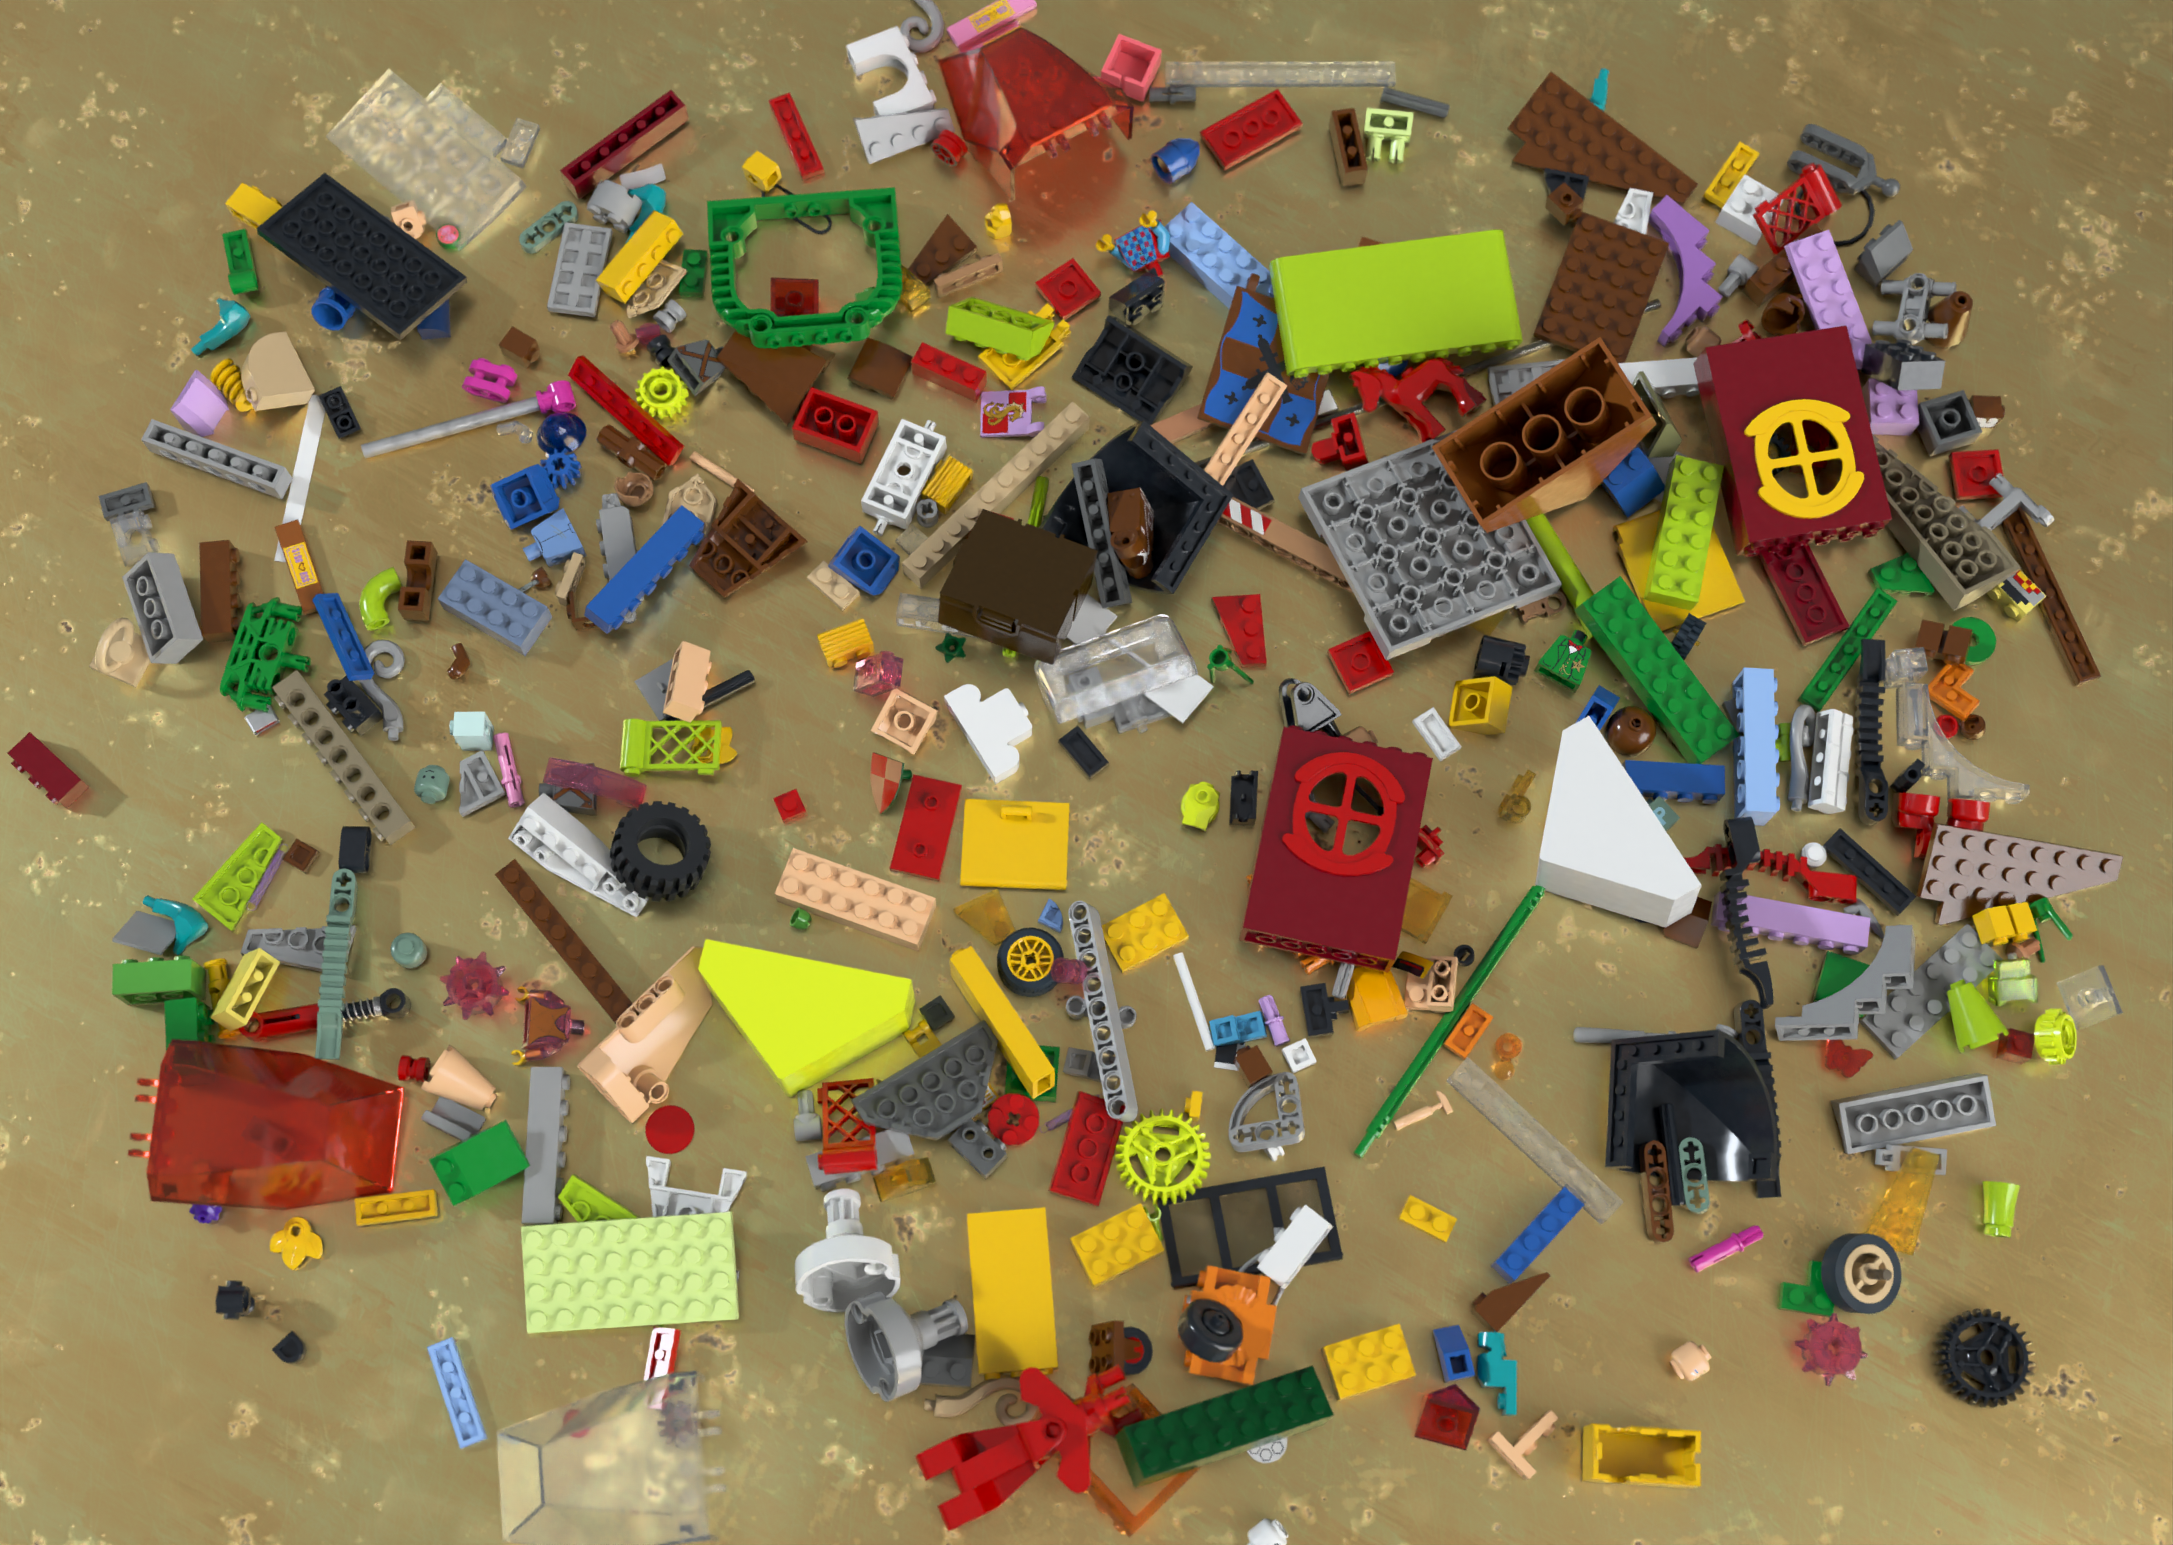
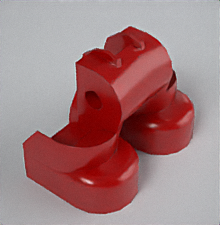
[1891,793,1990,861]

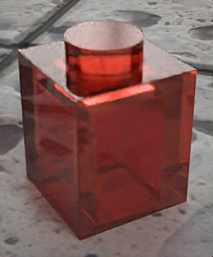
[1996,1028,2035,1065]

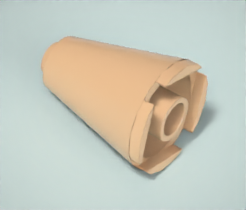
[421,1045,498,1110]

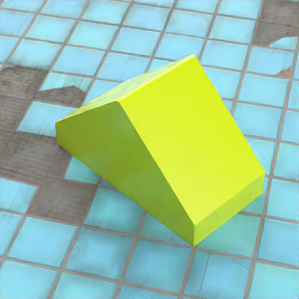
[698,939,916,1098]

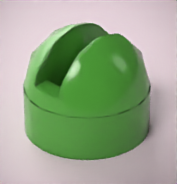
[790,908,812,930]

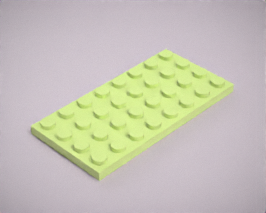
[521,1211,739,1333]

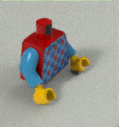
[1096,210,1170,277]

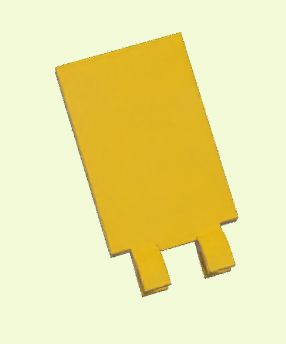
[978,303,1071,391]

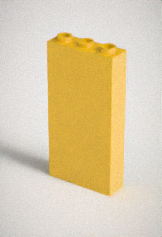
[967,1207,1058,1380]

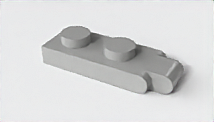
[1875,1144,1947,1175]

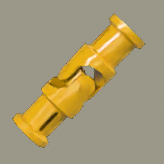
[204,958,241,1039]

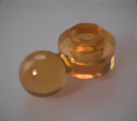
[1494,1033,1522,1081]

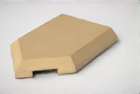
[627,260,687,318]
[662,474,717,545]

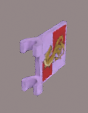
[980,387,1046,438]

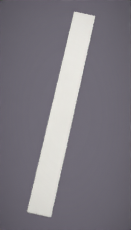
[274,395,325,562]

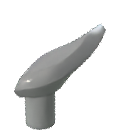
[1843,898,1884,939]

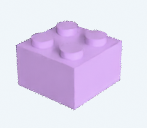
[1862,378,1919,436]

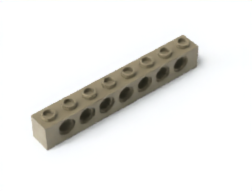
[272,670,416,845]

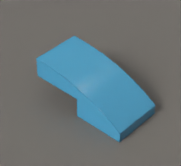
[1209,1011,1267,1046]

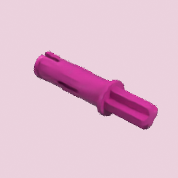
[1689,1225,1764,1273]

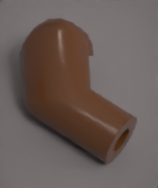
[447,643,470,680]

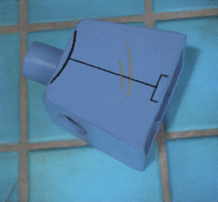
[523,509,587,567]

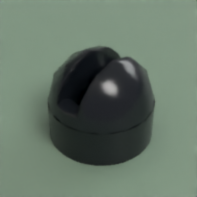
[1454,945,1475,967]

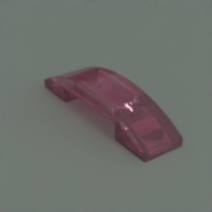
[543,758,647,809]

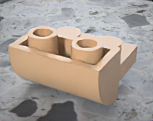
[1405,956,1458,1013]

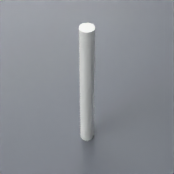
[1173,952,1216,1051]

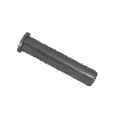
[1380,84,1450,118]

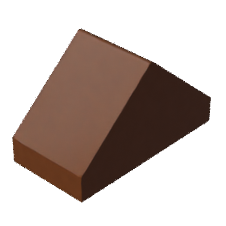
[1432,337,1656,533]

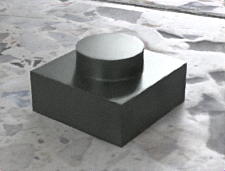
[919,995,955,1032]

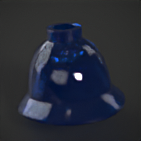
[537,412,586,455]

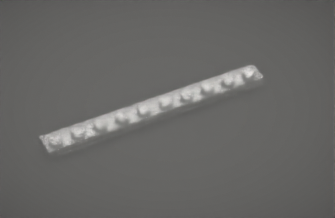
[1165,62,1396,87]

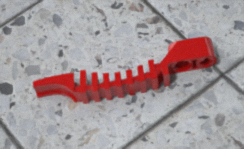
[1683,844,1857,905]

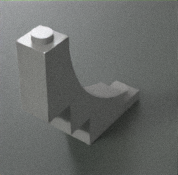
[1775,925,1916,1041]

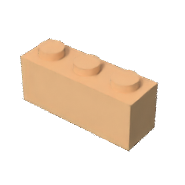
[663,641,712,723]

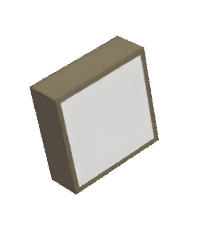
[1316,388,1339,420]

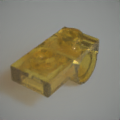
[900,264,931,312]
[1499,769,1536,823]

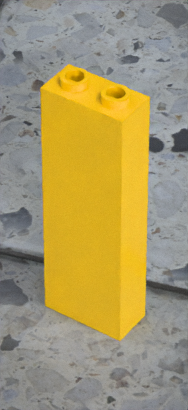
[949,946,1055,1099]

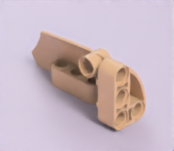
[577,946,713,1123]

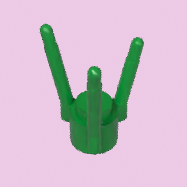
[1207,645,1254,684]
[2029,897,2073,963]

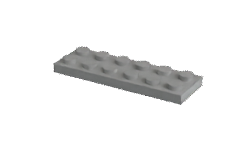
[1859,924,2004,1059]

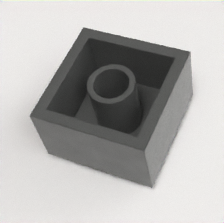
[1917,390,1982,457]

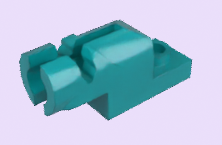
[1477,1332,1517,1416]

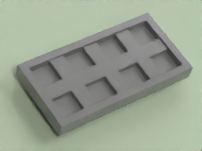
[547,222,613,317]
[1487,359,1565,406]

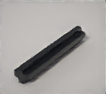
[663,670,755,721]
[1659,1103,1686,1206]

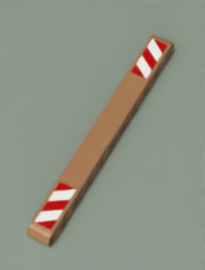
[1217,497,1445,637]

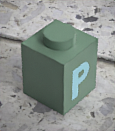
[1646,796,1680,832]

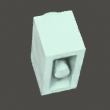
[449,712,494,751]

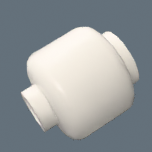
[1247,1518,1288,1545]

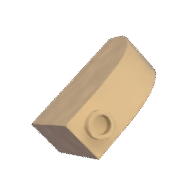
[241,331,315,411]

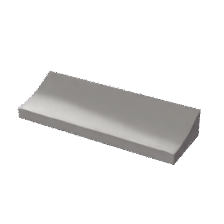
[1831,1073,1996,1154]

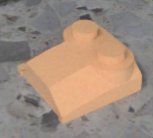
[871,687,938,754]

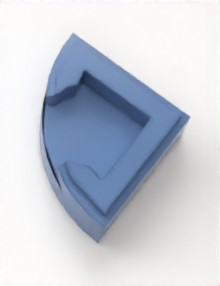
[1038,899,1063,933]

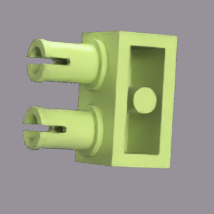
[1364,108,1413,164]

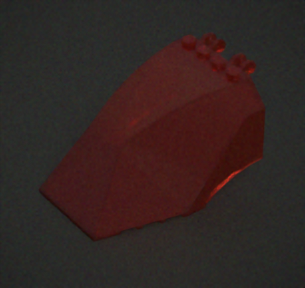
[938,20,1134,201]
[127,1039,405,1210]

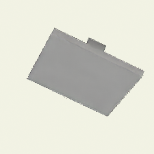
[634,659,673,721]
[112,911,176,955]

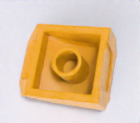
[1346,967,1408,1032]

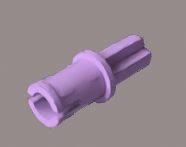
[1259,995,1290,1047]

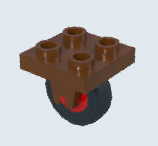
[1089,1320,1153,1375]

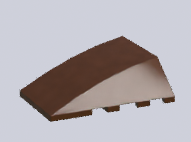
[717,330,836,427]
[689,479,808,598]

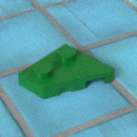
[1868,553,1935,596]

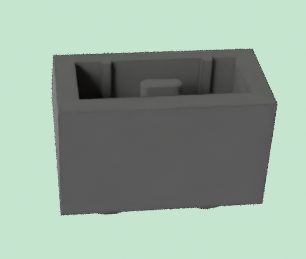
[1854,220,1913,289]

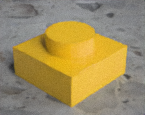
[1184,1091,1203,1122]

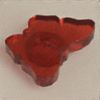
[1825,1040,1873,1078]

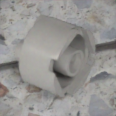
[587,180,642,233]

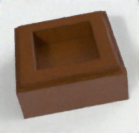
[283,839,320,874]

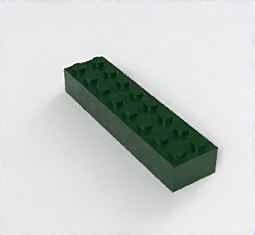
[1115,1365,1334,1488]

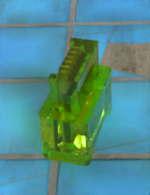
[1988,957,2038,1006]

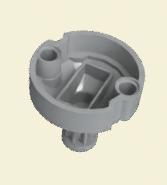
[845,1292,968,1401]

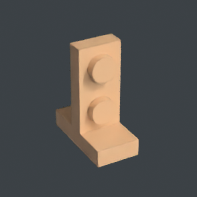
[1487,1410,1558,1480]

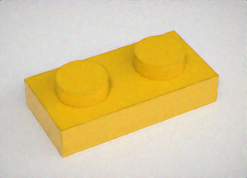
[1398,1195,1457,1243]

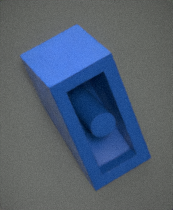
[1576,685,1620,731]

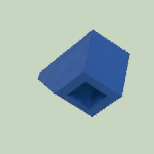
[1433,1325,1475,1383]

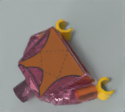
[511,986,584,1066]

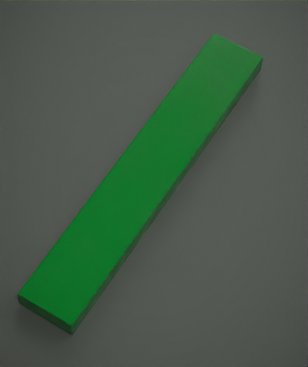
[1798,587,1898,713]

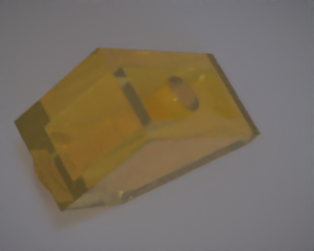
[873,1157,936,1202]

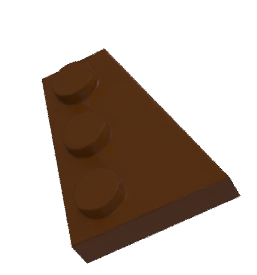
[907,214,977,291]

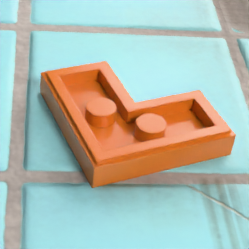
[1923,664,1980,722]

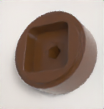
[1960,714,1986,740]

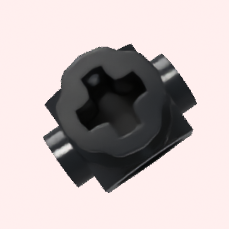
[216,1281,255,1320]

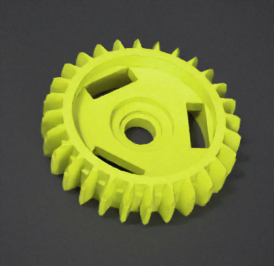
[1115,1108,1211,1205]

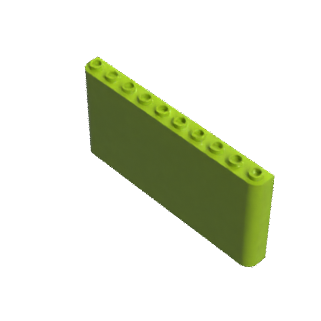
[1269,229,1523,378]

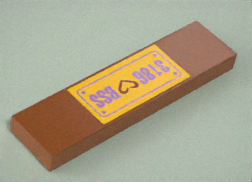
[275,519,324,615]

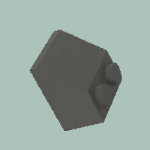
[919,1334,975,1389]

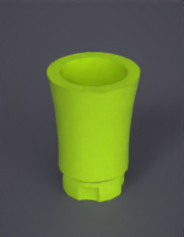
[1982,1181,2020,1238]

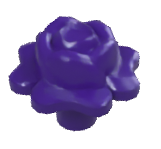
[189,1196,222,1224]

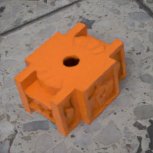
[1178,1266,1277,1385]

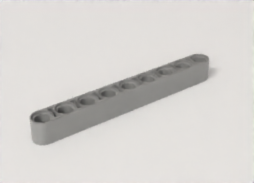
[1068,901,1138,1122]

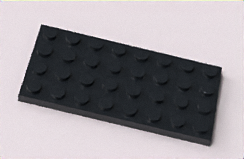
[257,173,467,340]

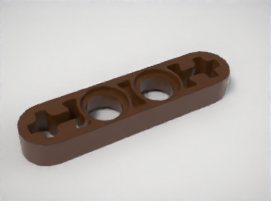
[1639,1140,1674,1243]

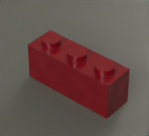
[7,732,89,808]

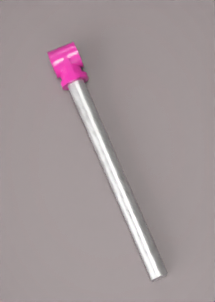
[361,380,576,459]

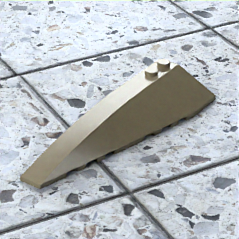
[1827,430,2021,611]

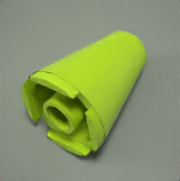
[1947,979,2009,1053]

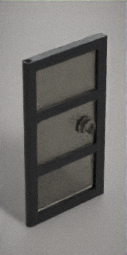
[1157,1166,1343,1290]

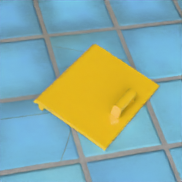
[960,799,1070,890]

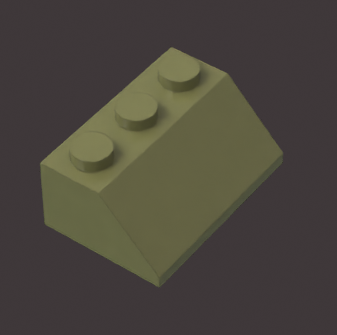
[1632,371,1682,458]

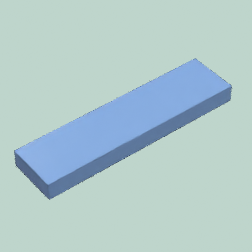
[427,1337,487,1449]

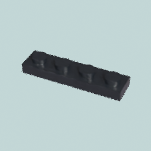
[1823,828,1916,916]

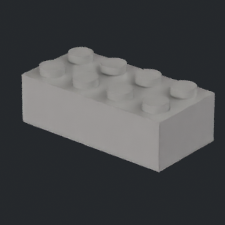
[122,552,203,664]

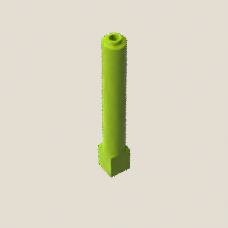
[1526,514,1594,638]

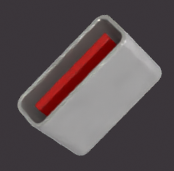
[244,704,280,736]

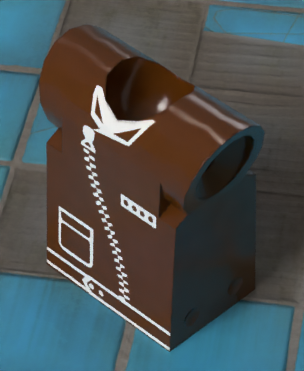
[1107,488,1154,579]

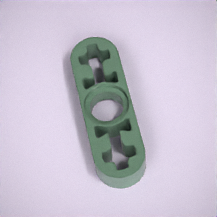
[519,201,579,254]
[1679,1137,1710,1214]

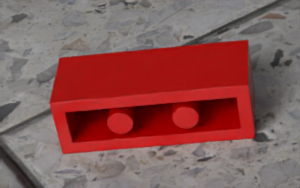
[911,342,987,402]

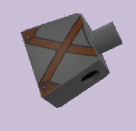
[667,339,726,396]
[539,763,598,816]

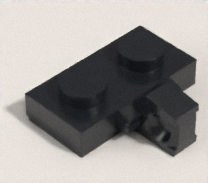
[1300,983,1349,1038]

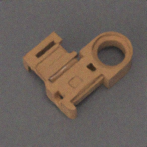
[1516,591,1566,625]

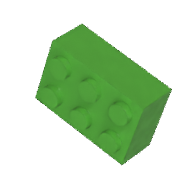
[112,956,206,1005]

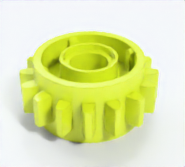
[635,367,689,419]
[2035,1009,2077,1065]

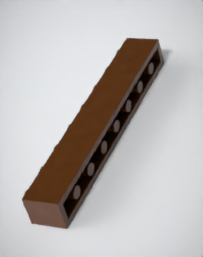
[495,859,633,1024]

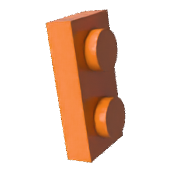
[1443,1003,1494,1060]

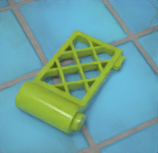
[620,719,722,777]

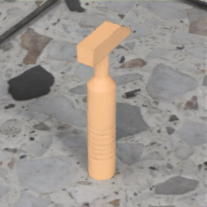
[1393,1091,1453,1130]

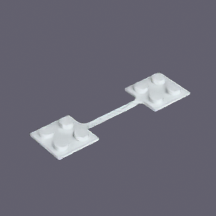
[1066,594,1214,723]

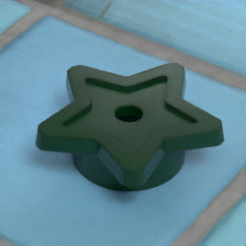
[935,632,966,663]

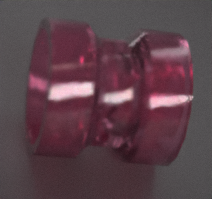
[1051,957,1087,985]

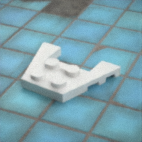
[646,1156,748,1217]

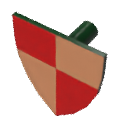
[870,752,912,814]

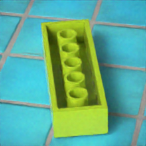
[1643,455,1724,611]

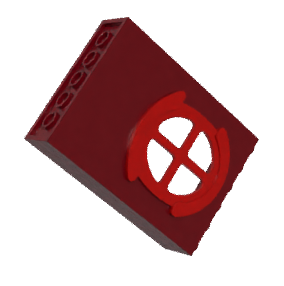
[1239,726,1433,973]

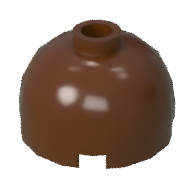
[1605,706,1656,757]

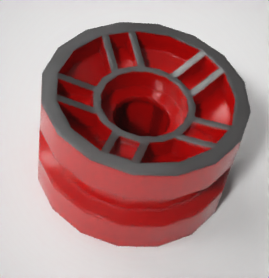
[931,130,968,166]

